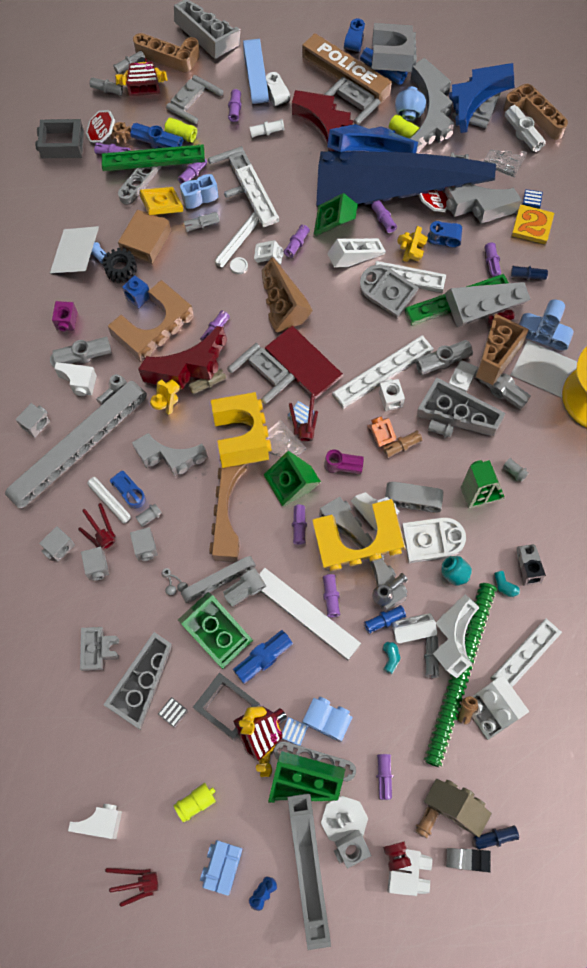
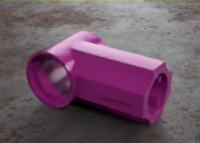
[324,449,364,474]

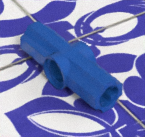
[360,47,408,85]
[130,123,183,149]
[233,630,293,684]

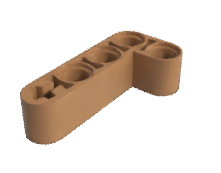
[133,33,200,73]
[503,84,568,140]

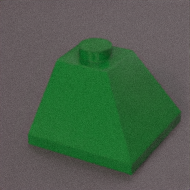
[313,193,358,236]
[263,451,321,506]

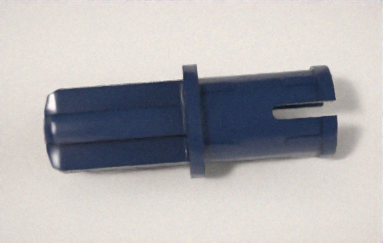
[511,265,548,280]
[473,825,519,850]

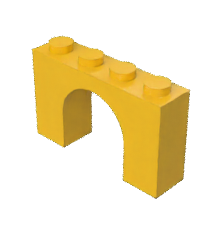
[211,392,272,468]
[312,499,406,571]

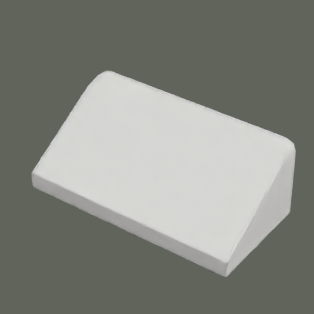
[391,613,437,643]

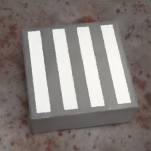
[158,697,188,728]

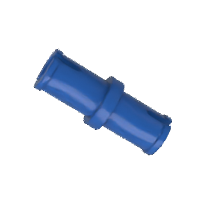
[364,605,406,634]

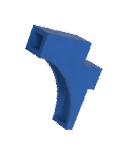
[449,63,515,133]
[327,124,418,153]

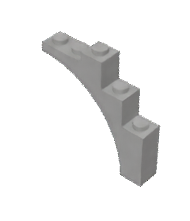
[410,57,454,153]

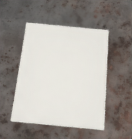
[50,226,99,273]
[511,340,577,398]

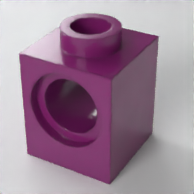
[52,301,77,332]

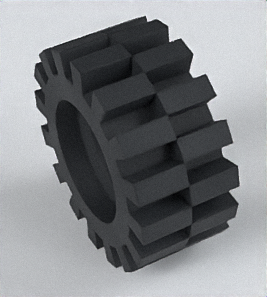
[103,248,137,283]

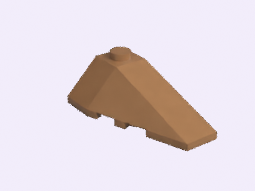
[261,258,313,332]

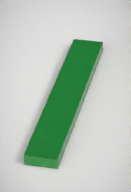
[102,144,205,171]
[404,274,509,326]

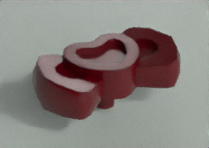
[488,309,515,325]

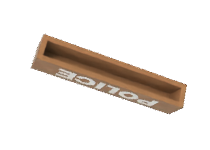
[302,33,392,106]

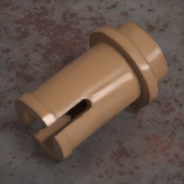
[457,696,478,724]
[415,807,440,839]

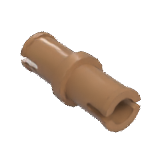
[383,430,423,458]

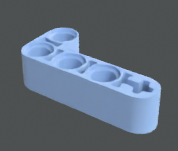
[243,38,269,104]

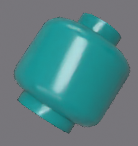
[441,555,472,586]

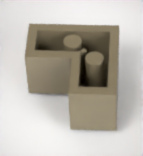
[424,778,492,837]

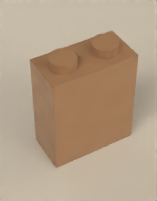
[118,210,171,264]

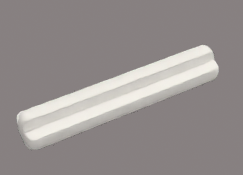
[87,477,131,523]

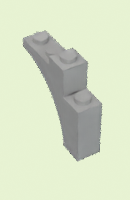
[445,183,522,223]

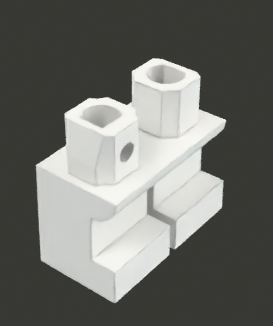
[387,849,432,896]

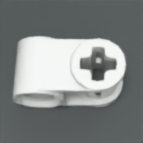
[266,72,290,107]

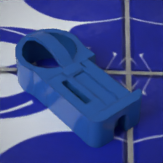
[110,471,146,509]

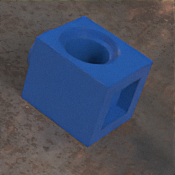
[122,275,150,309]

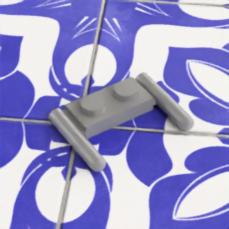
[166,75,224,124]
[324,77,380,125]
[452,81,501,129]
[208,146,251,198]
[227,343,295,404]

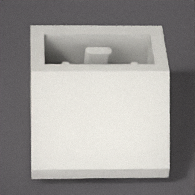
[472,676,529,740]

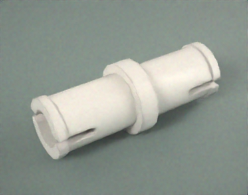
[249,119,285,138]

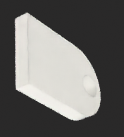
[402,518,466,563]

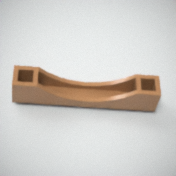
[209,459,248,562]

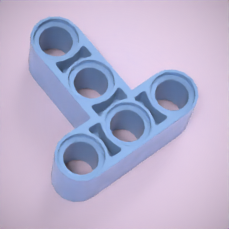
[519,299,574,350]

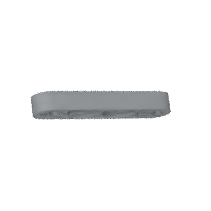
[118,166,162,204]
[181,556,256,603]
[274,742,356,782]

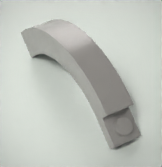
[288,794,331,950]

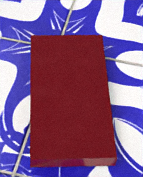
[265,325,343,399]

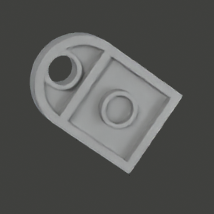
[360,265,419,318]

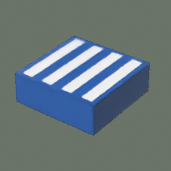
[522,189,543,209]

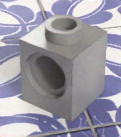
[15,403,50,438]
[39,526,75,562]
[130,527,158,561]
[81,547,109,581]
[334,830,372,869]

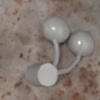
[161,568,188,595]

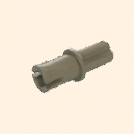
[189,369,226,394]

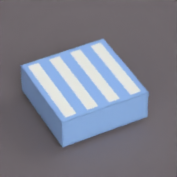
[288,401,314,425]
[282,717,308,746]

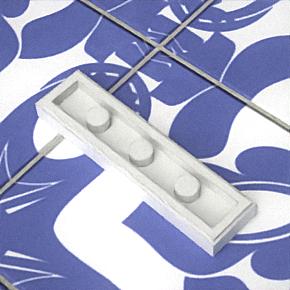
[235,164,279,227]
[372,261,446,293]
[491,618,562,687]

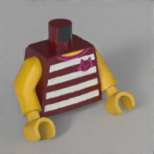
[115,57,168,96]
[233,706,287,777]

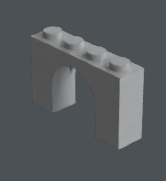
[372,23,417,72]

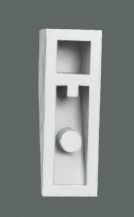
[327,238,386,267]

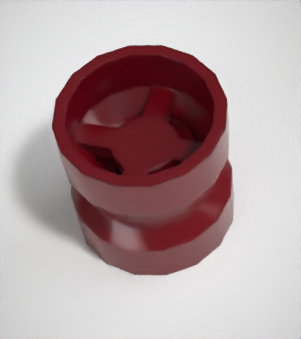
[383,841,412,871]

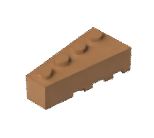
[476,314,529,385]

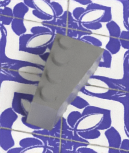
[174,0,241,59]
[445,282,531,328]
[417,377,506,436]
[104,632,172,730]

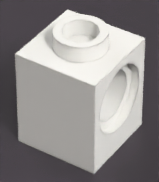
[379,379,405,411]

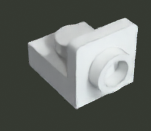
[254,240,284,265]

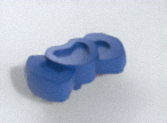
[249,877,277,911]

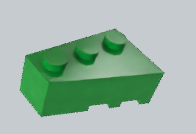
[461,460,505,508]
[268,751,346,803]

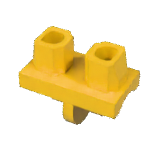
[397,226,428,262]
[150,379,180,415]

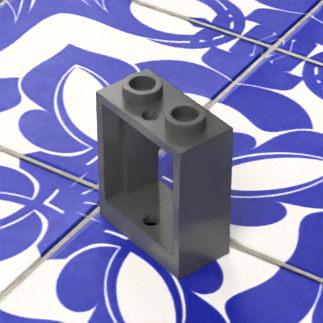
[35,119,84,158]
[193,672,261,741]

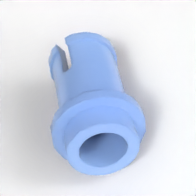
[91,242,107,264]

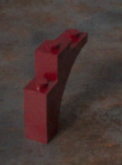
[292,90,353,151]
[138,326,227,390]

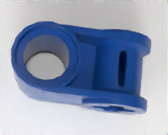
[344,18,365,52]
[427,221,462,247]

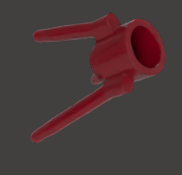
[289,393,318,442]
[78,503,116,550]
[105,868,158,907]

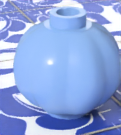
[395,86,426,121]

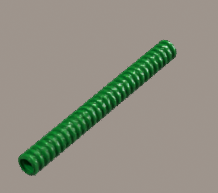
[423,583,497,767]

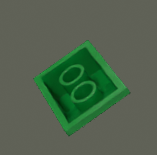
[178,592,253,669]

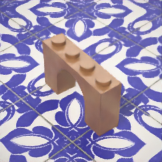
[108,280,194,362]

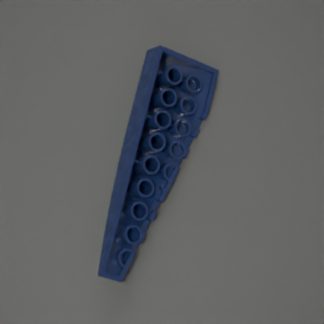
[316,151,496,207]

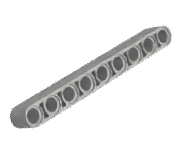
[5,381,147,509]

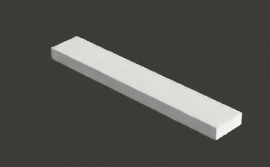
[332,336,434,409]
[259,568,361,660]

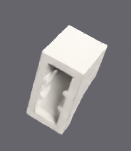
[449,360,478,393]
[55,362,97,396]
[351,492,400,531]
[68,803,122,839]

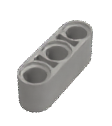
[385,482,444,513]

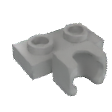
[80,627,119,671]

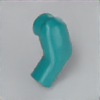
[494,571,520,597]
[383,642,401,674]

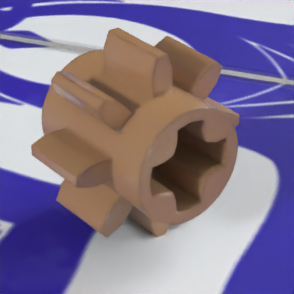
[111,122,131,144]

